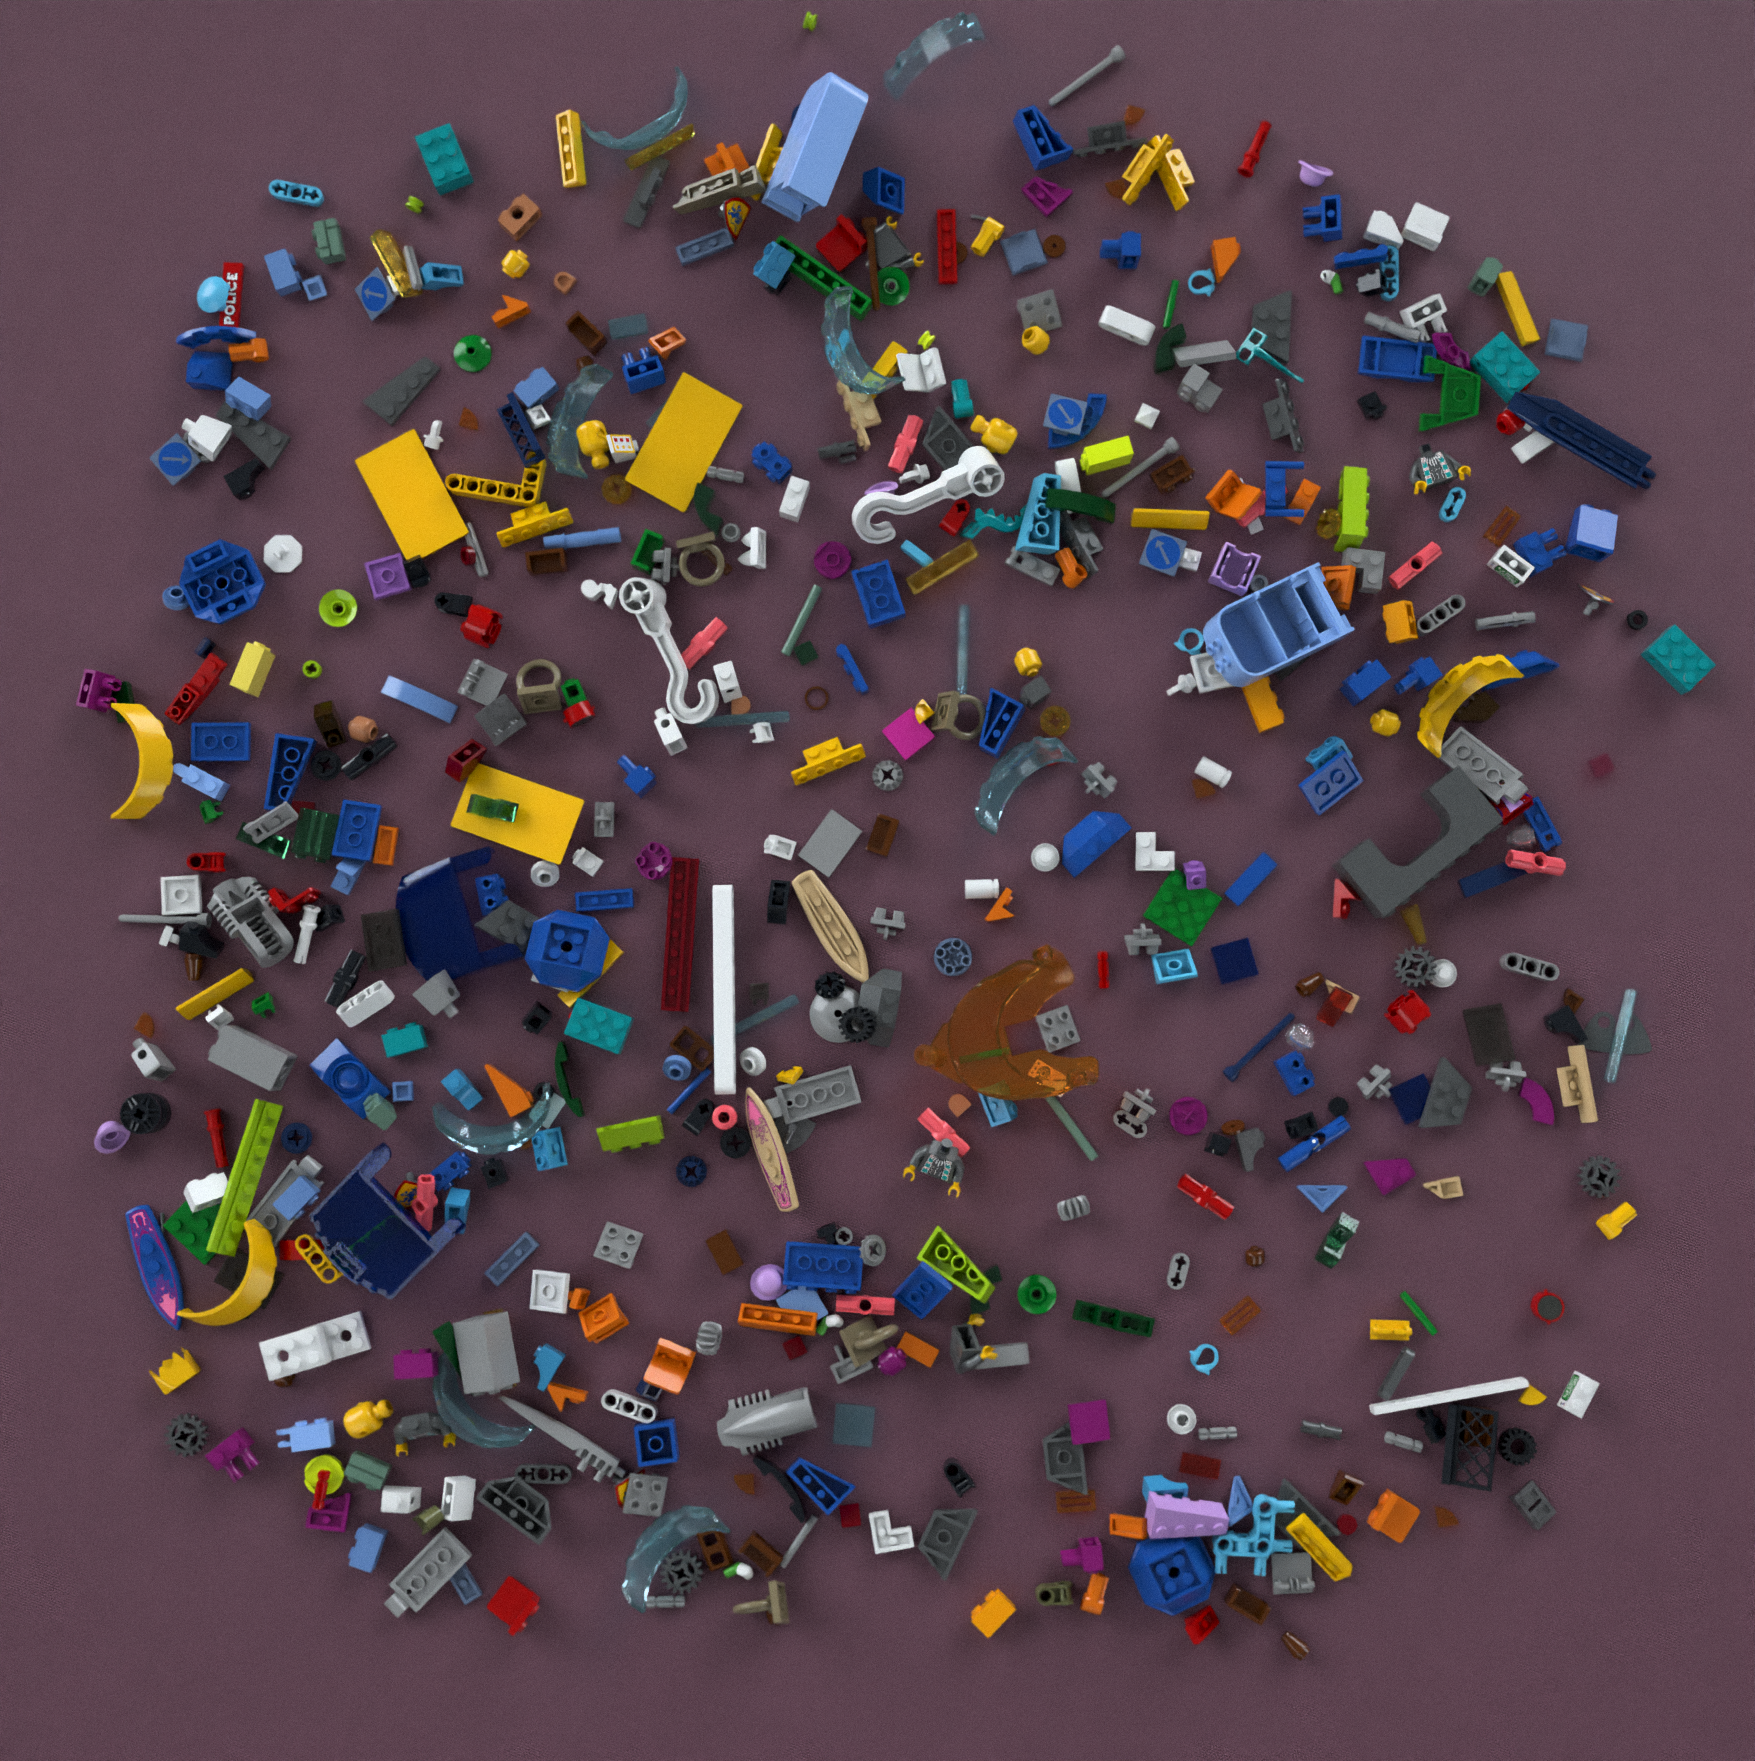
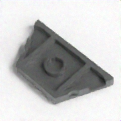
[1251,290,1292,363]
[922,406,974,471]
[474,900,540,955]
[1418,1057,1472,1128]
[1042,1421,1088,1495]
[1275,1478,1340,1549]
[918,1508,978,1581]

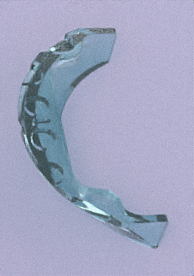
[883,12,986,101]
[581,66,688,150]
[821,286,906,394]
[547,364,614,479]
[974,736,1078,836]
[432,1082,551,1154]
[433,1353,536,1448]
[622,1505,731,1614]

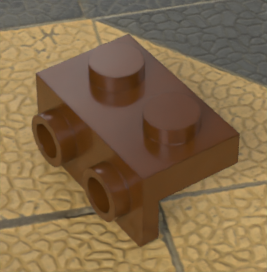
[1149,454,1196,494]
[1461,1405,1494,1450]

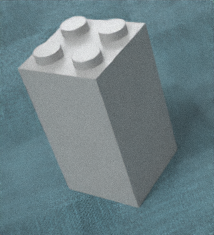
[208,1025,298,1091]
[452,1311,520,1396]

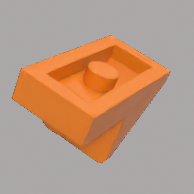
[491,295,531,329]
[648,327,686,360]
[985,887,1015,922]
[547,1382,589,1412]

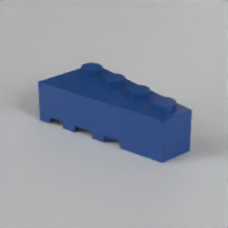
[264,733,317,811]

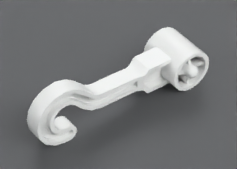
[852,446,1005,544]
[619,577,719,724]

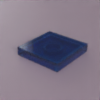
[1210,937,1259,985]
[1388,1073,1431,1125]

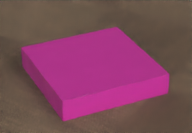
[882,707,935,761]

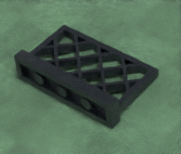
[1441,1402,1499,1492]

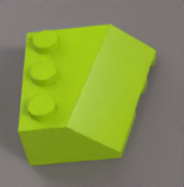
[596,1115,665,1153]

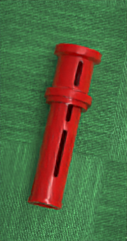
[1237,121,1272,178]
[203,1108,229,1168]

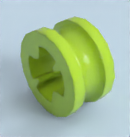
[803,11,818,31]
[405,196,424,213]
[302,660,322,679]

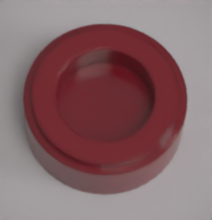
[460,546,476,566]
[1336,1513,1357,1535]

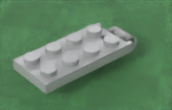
[1438,726,1528,805]
[763,1065,862,1125]
[246,1155,325,1248]
[384,1527,473,1618]

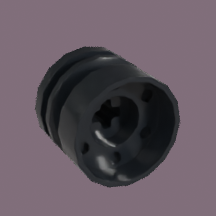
[120,1093,171,1134]

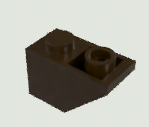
[1453,691,1500,723]
[314,700,346,748]

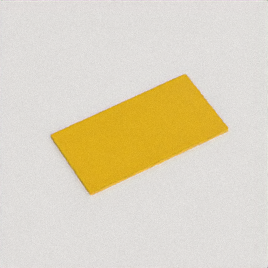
[625,372,742,513]
[355,429,469,560]
[451,763,585,865]

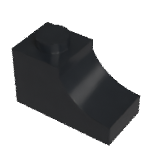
[223,458,265,500]
[767,880,790,925]
[179,921,224,959]
[1543,1005,1588,1043]

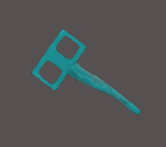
[1236,328,1304,383]
[959,505,1027,539]

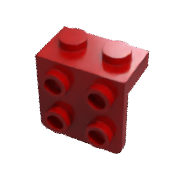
[816,214,867,272]
[268,887,321,914]
[487,1576,541,1636]

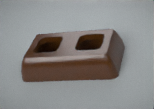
[669,1026,714,1071]
[695,1522,734,1572]

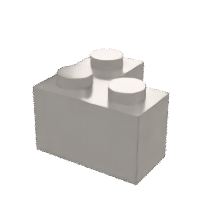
[1176,363,1223,413]
[1341,547,1385,594]

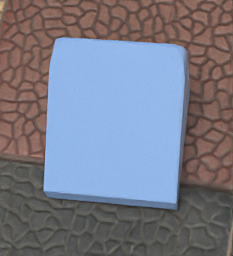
[302,275,327,301]

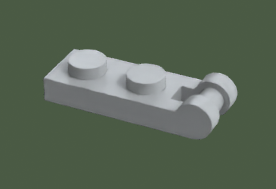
[1005,546,1060,587]
[243,801,299,843]

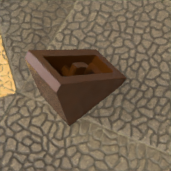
[1329,1469,1364,1506]

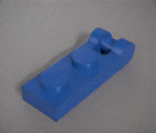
[1334,244,1388,270]
[836,644,869,695]
[1523,796,1562,853]

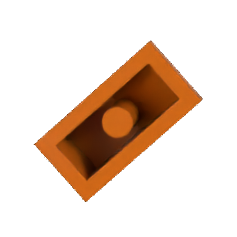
[1211,237,1241,283]
[1284,478,1321,526]

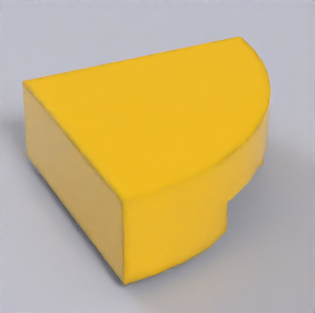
[915,699,935,724]
[776,1066,803,1085]
[1518,1385,1547,1405]

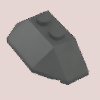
[855,969,902,1048]
[476,1476,552,1545]

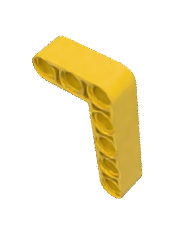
[445,452,546,507]
[295,1215,402,1283]

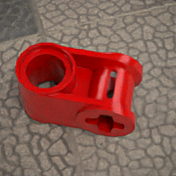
[938,499,970,537]
[186,852,226,873]

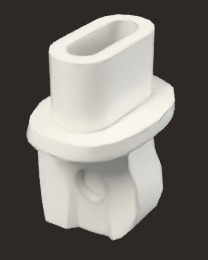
[423,420,444,450]
[899,464,930,484]
[1166,673,1197,696]

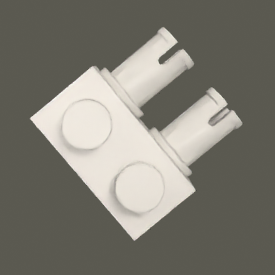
[1399,293,1448,343]

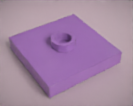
[364,553,412,600]

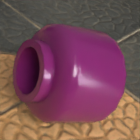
[877,1346,907,1376]

